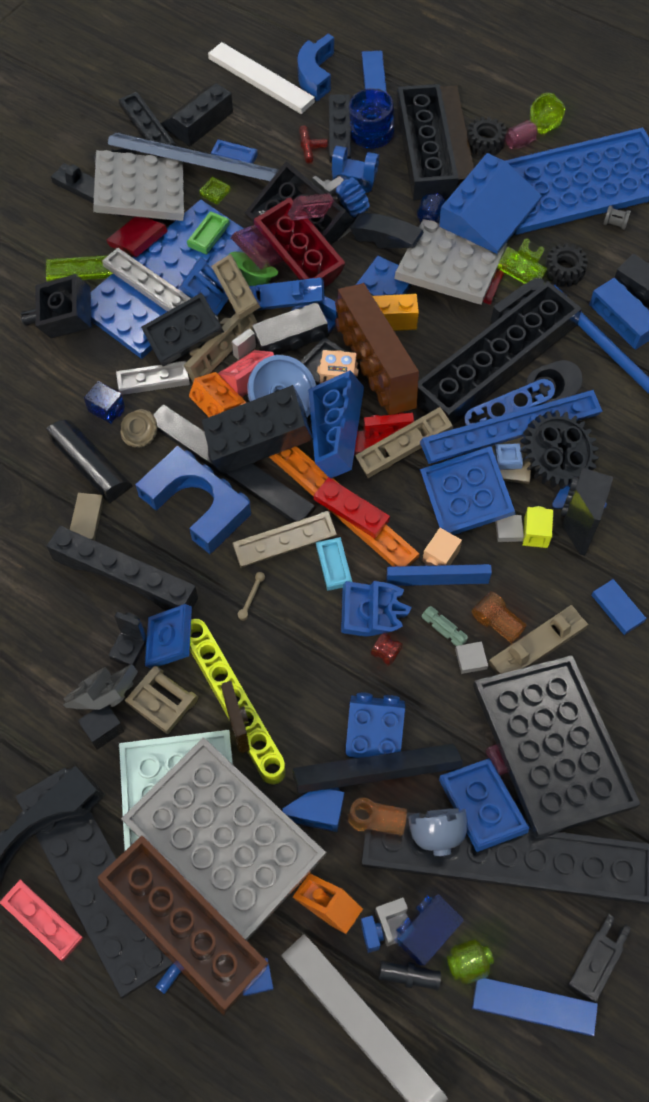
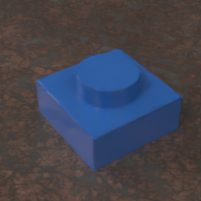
[361,916,384,953]

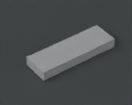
[116,361,190,395]

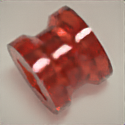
[371,632,403,666]

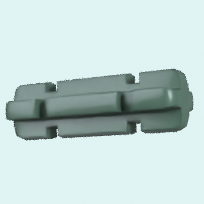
[421,606,468,646]

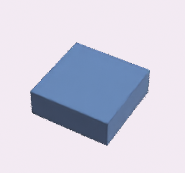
[495,444,523,469]

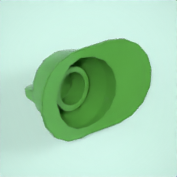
[228,251,278,286]

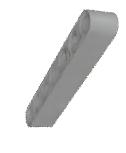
[281,934,448,1102]

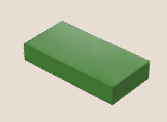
[187,211,230,255]

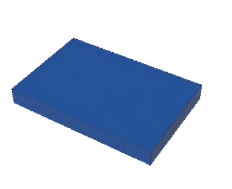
[439,758,529,852]

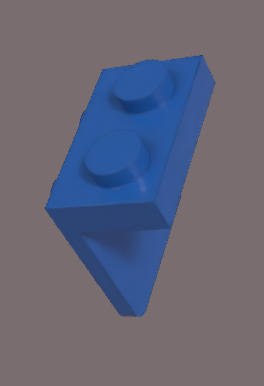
[346,693,405,758]

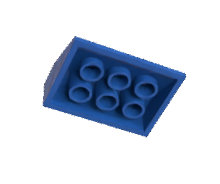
[439,153,542,254]

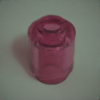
[505,120,538,149]

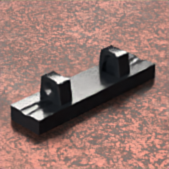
[51,163,123,217]

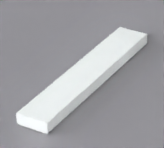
[208,42,315,114]

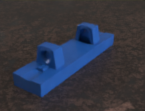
[234,277,325,311]

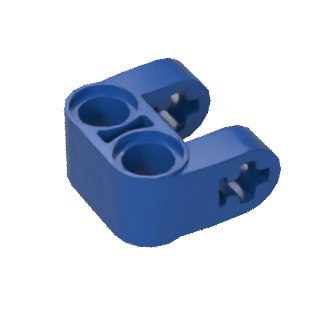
[332,145,379,193]

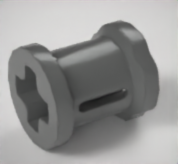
[603,205,631,230]

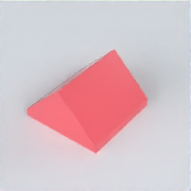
[218,350,274,397]

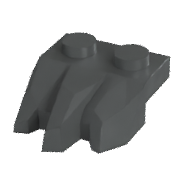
[63,664,138,710]

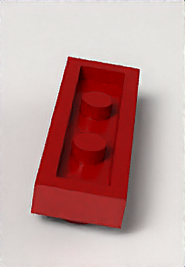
[314,477,390,539]

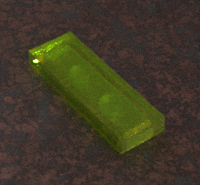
[46,255,113,282]

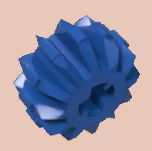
[336,177,370,218]

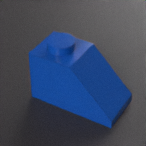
[282,788,344,832]

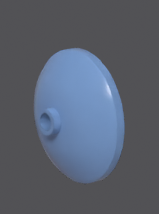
[247,355,316,417]

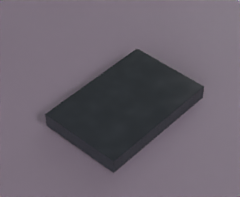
[141,292,224,367]

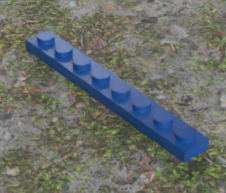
[420,390,602,464]

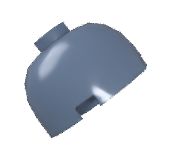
[408,808,467,856]

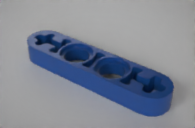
[465,379,555,425]

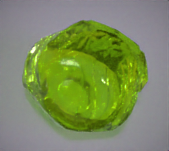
[530,93,566,134]

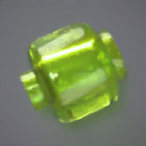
[447,939,494,985]

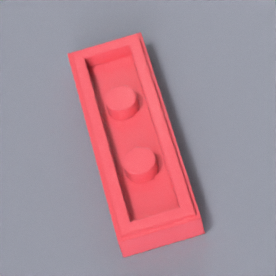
[0,880,84,962]

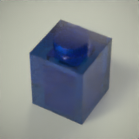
[84,381,125,424]

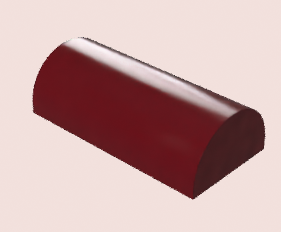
[254,197,345,288]

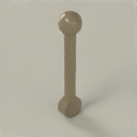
[238,572,265,621]

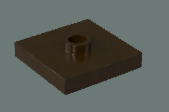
[221,681,250,753]

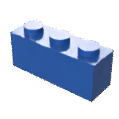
[589,278,649,350]

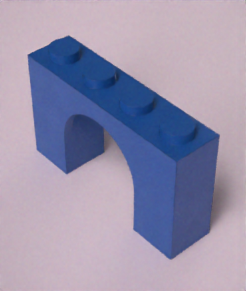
[135,446,251,554]

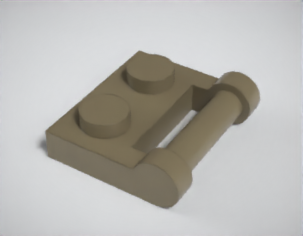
[125,666,199,735]

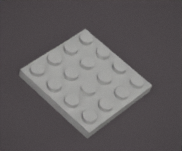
[93,150,184,221]
[395,219,507,305]

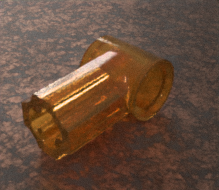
[471,592,527,643]
[348,798,407,835]

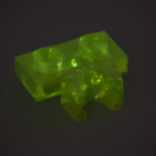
[497,238,547,284]

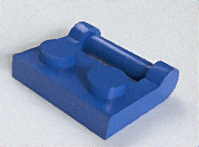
[178,257,229,316]

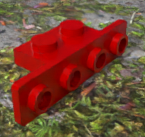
[354,412,414,455]

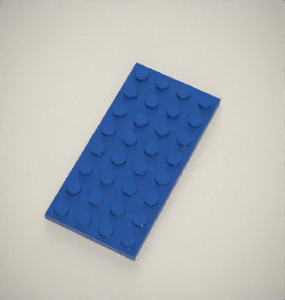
[506,128,649,235]
[91,199,266,359]

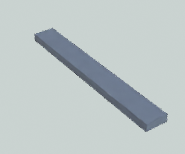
[108,133,279,181]

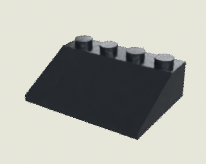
[245,161,355,245]

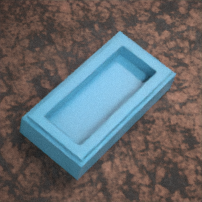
[316,537,352,591]

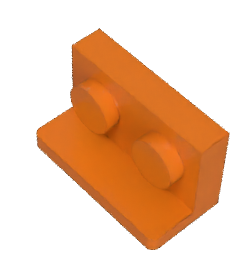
[189,372,246,417]

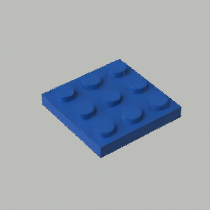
[420,446,515,535]

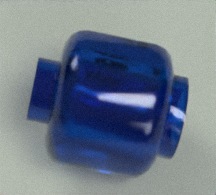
[417,193,446,224]

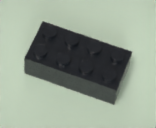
[201,385,313,474]

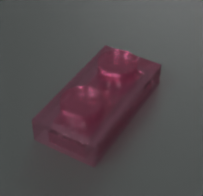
[287,194,334,220]

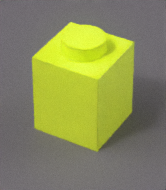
[523,506,553,548]

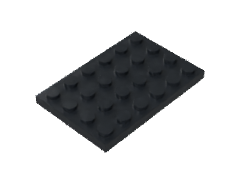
[473,656,641,839]

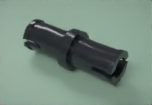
[378,960,441,991]

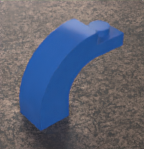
[298,34,334,101]

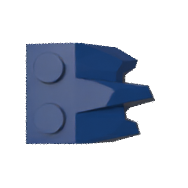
[341,581,412,637]

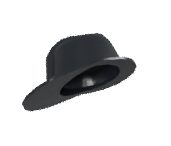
[526,360,583,404]

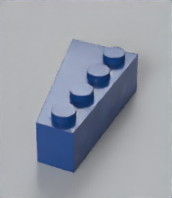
[308,370,364,478]

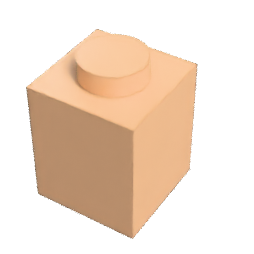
[422,528,462,566]

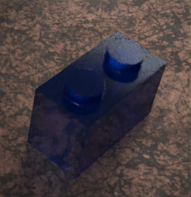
[394,894,464,966]

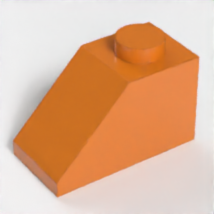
[293,873,363,934]

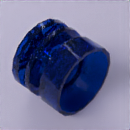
[349,88,395,148]

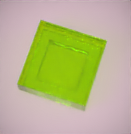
[199,177,230,204]

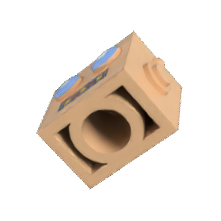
[317,350,359,384]

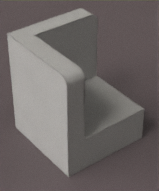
[312,176,344,202]
[375,898,414,946]

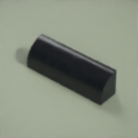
[46,420,133,504]

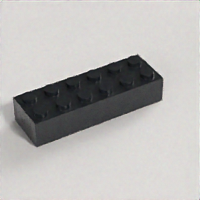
[397,84,458,200]

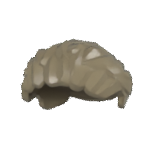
[120,409,158,448]

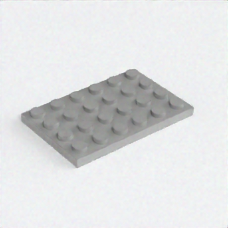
[121,737,326,941]

